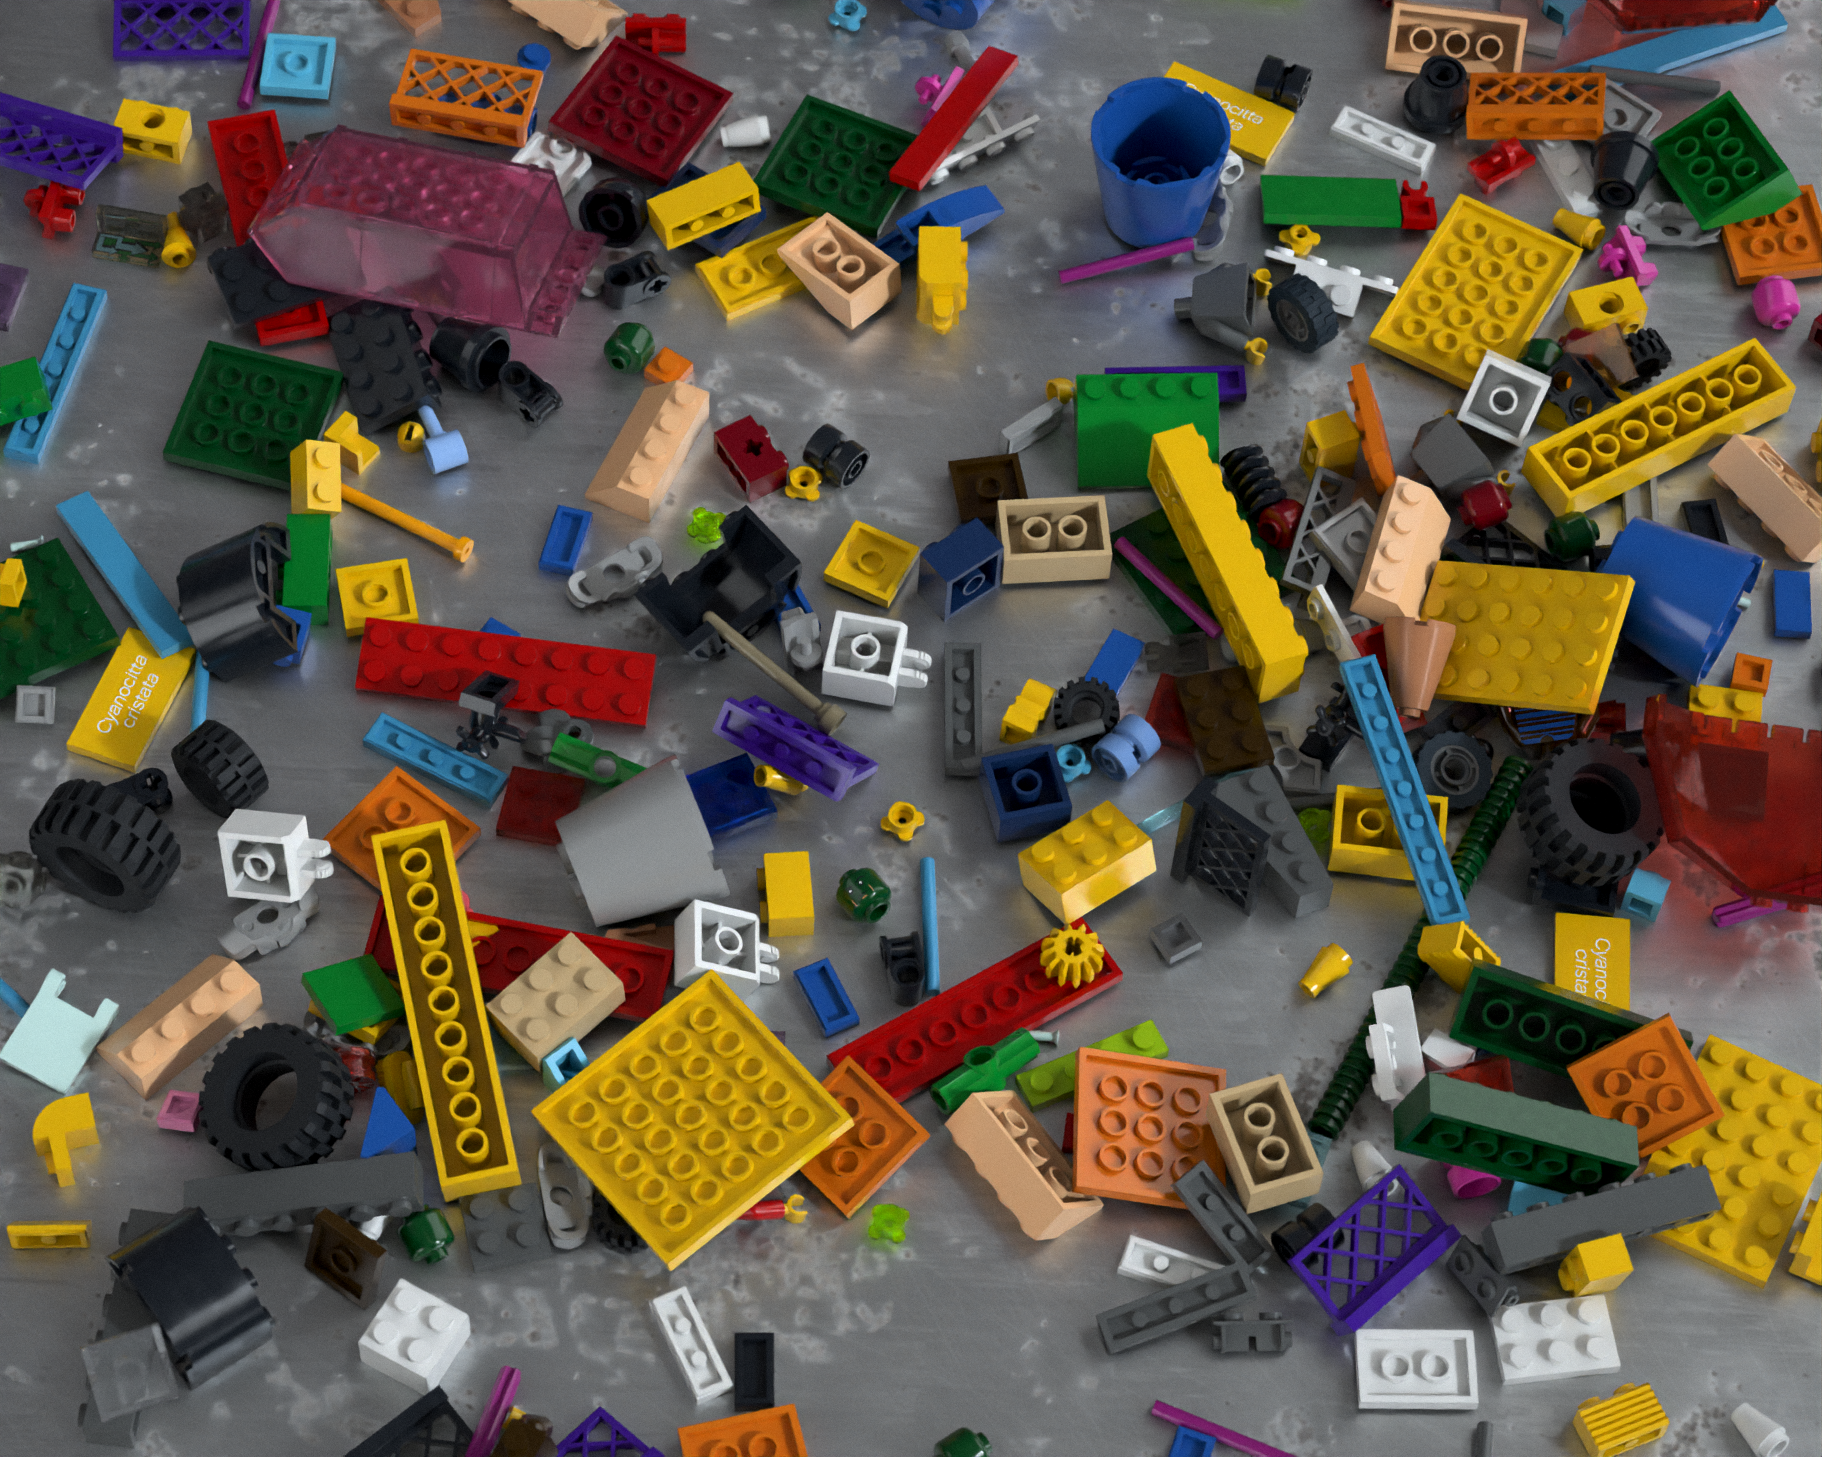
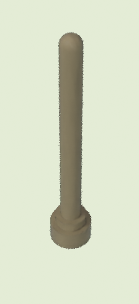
[702,611,847,736]

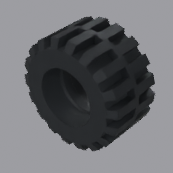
[171,719,269,819]

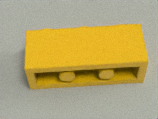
[647,161,761,250]

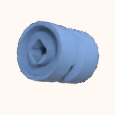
[1091,714,1161,783]

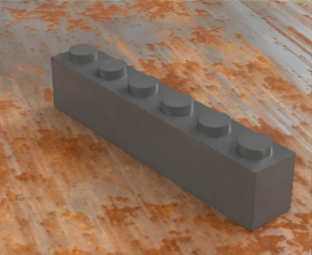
[184,1151,424,1237]
[1481,1163,1721,1276]
[78,1208,173,1448]

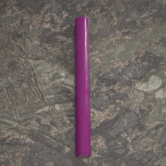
[237,0,280,110]
[1058,236,1195,284]
[1114,536,1224,640]
[1151,1400,1297,1457]

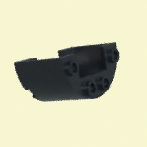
[634,505,802,662]
[176,522,298,682]
[105,1206,276,1392]

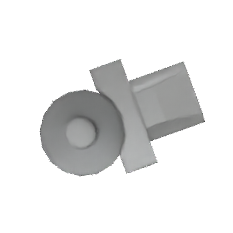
[780,607,823,677]

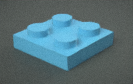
[260,33,336,99]

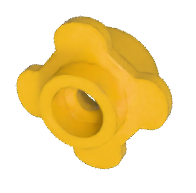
[1279,225,1320,256]
[785,466,823,502]
[880,801,925,841]

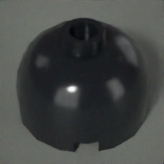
[578,177,649,249]

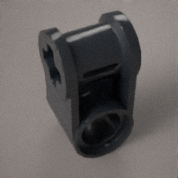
[603,251,671,309]
[498,361,563,428]
[107,768,173,816]
[879,931,925,1006]

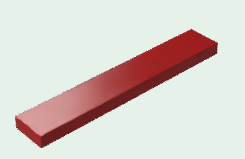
[889,46,1019,192]

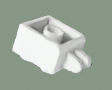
[821,610,932,707]
[218,809,334,903]
[674,899,779,1001]

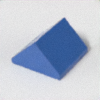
[360,1087,418,1159]

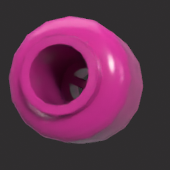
[1751,275,1801,329]

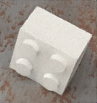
[1456,349,1552,447]
[358,1279,470,1396]

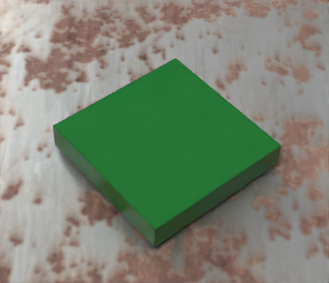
[301,953,405,1036]

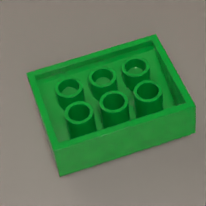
[1651,90,1802,231]
[1073,373,1219,489]

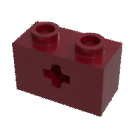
[714,415,789,503]

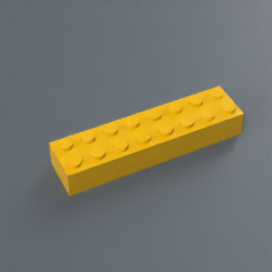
[1521,338,1797,517]
[1147,423,1308,704]

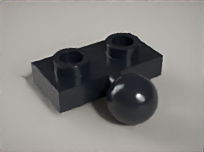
[1418,701,1497,761]

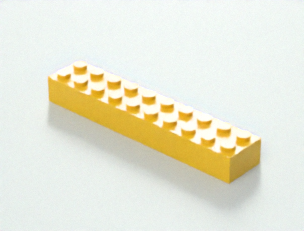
[371,820,522,1202]

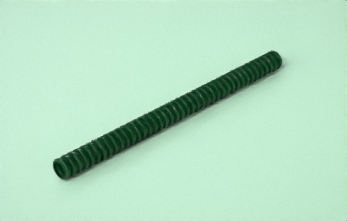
[1307,755,1534,1142]

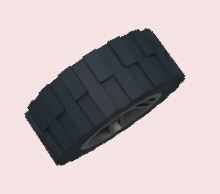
[1267,273,1339,354]

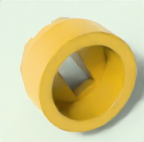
[1045,377,1074,405]
[397,421,426,453]

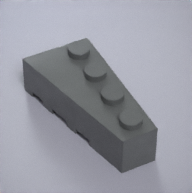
[1216,765,1334,918]

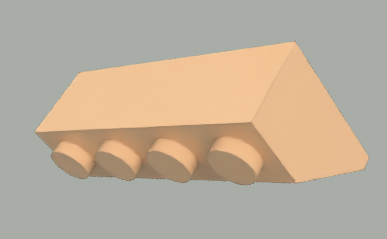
[507,0,628,50]
[1385,0,1528,86]
[585,380,709,523]
[1707,433,1822,563]
[1349,475,1451,624]
[95,954,263,1100]
[945,1090,1104,1241]

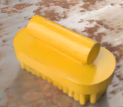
[375,1051,425,1125]

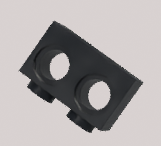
[1545,351,1622,427]

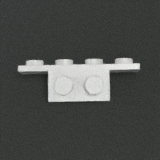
[928,105,1040,185]
[1263,246,1399,319]
[1307,584,1372,663]
[1366,985,1426,1113]

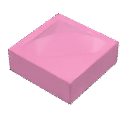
[156,1090,204,1133]

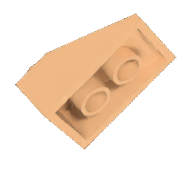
[777,212,902,330]

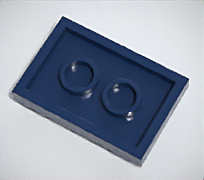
[647,162,767,258]

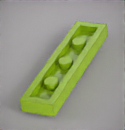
[1015,1019,1169,1113]

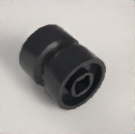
[1253,54,1313,111]
[802,423,870,489]
[1270,1203,1345,1274]

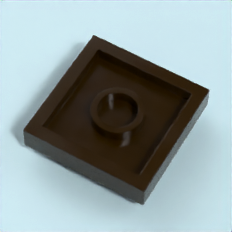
[947,453,1028,525]
[304,1207,387,1310]

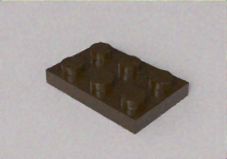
[1173,665,1275,778]

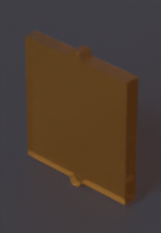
[1562,323,1638,388]

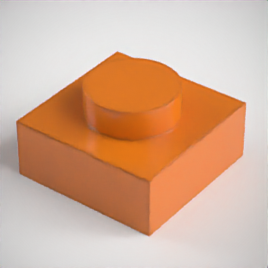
[644,346,693,385]
[1729,652,1773,697]

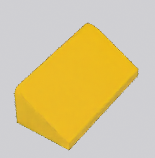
[7,1220,92,1249]

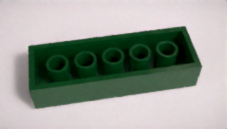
[1448,957,1694,1080]
[1393,1072,1639,1196]

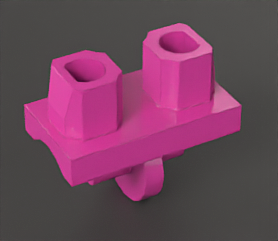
[915,66,965,127]
[1597,225,1658,287]

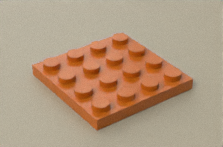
[1072,1047,1226,1210]

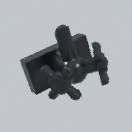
[456,670,527,760]
[1299,682,1365,773]

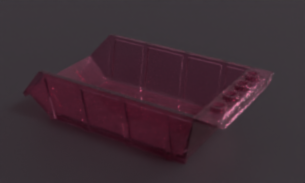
[247,124,607,339]

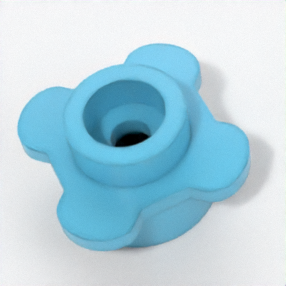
[829,0,867,31]
[1056,744,1092,783]

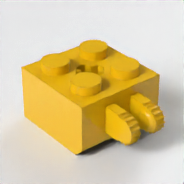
[916,226,968,335]

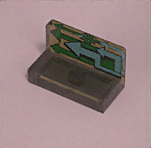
[91,204,168,268]

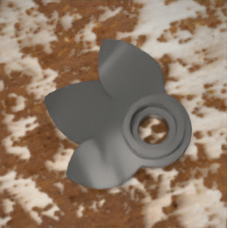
[520,709,594,777]

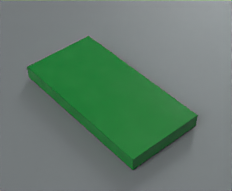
[1259,175,1402,228]

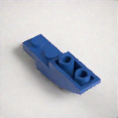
[873,185,1005,270]

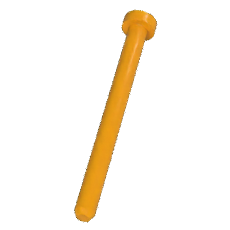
[341,483,474,563]

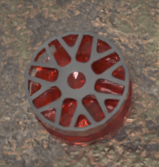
[333,1046,376,1093]

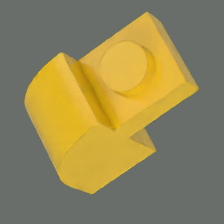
[33,1092,99,1187]

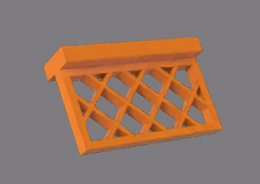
[389,48,544,148]
[1466,73,1606,140]

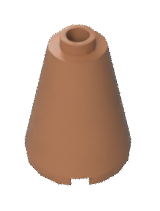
[1383,616,1456,718]

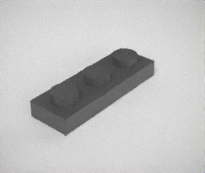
[1170,1160,1276,1274]

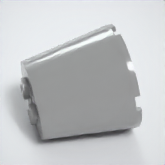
[555,754,730,927]

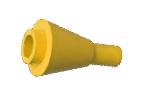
[162,212,197,268]

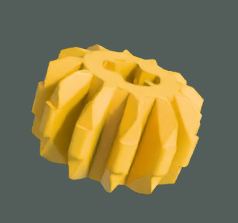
[1040,922,1104,989]

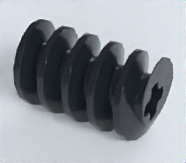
[1220,444,1287,523]

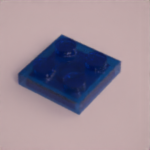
[686,752,778,843]

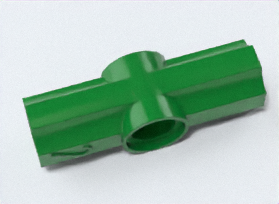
[547,732,647,789]
[929,1027,1041,1116]

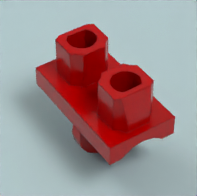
[625,13,686,56]
[1466,136,1536,195]
[23,181,85,239]

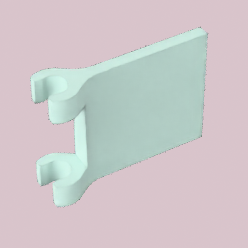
[0,968,119,1096]

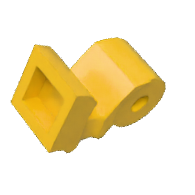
[999,678,1057,745]

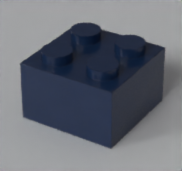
[917,518,1004,622]
[979,744,1072,843]

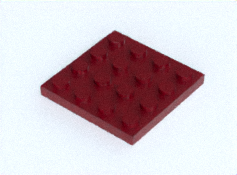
[548,35,734,187]

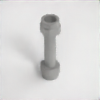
[944,31,996,100]

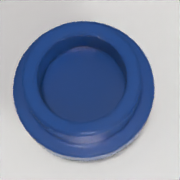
[517,43,551,73]

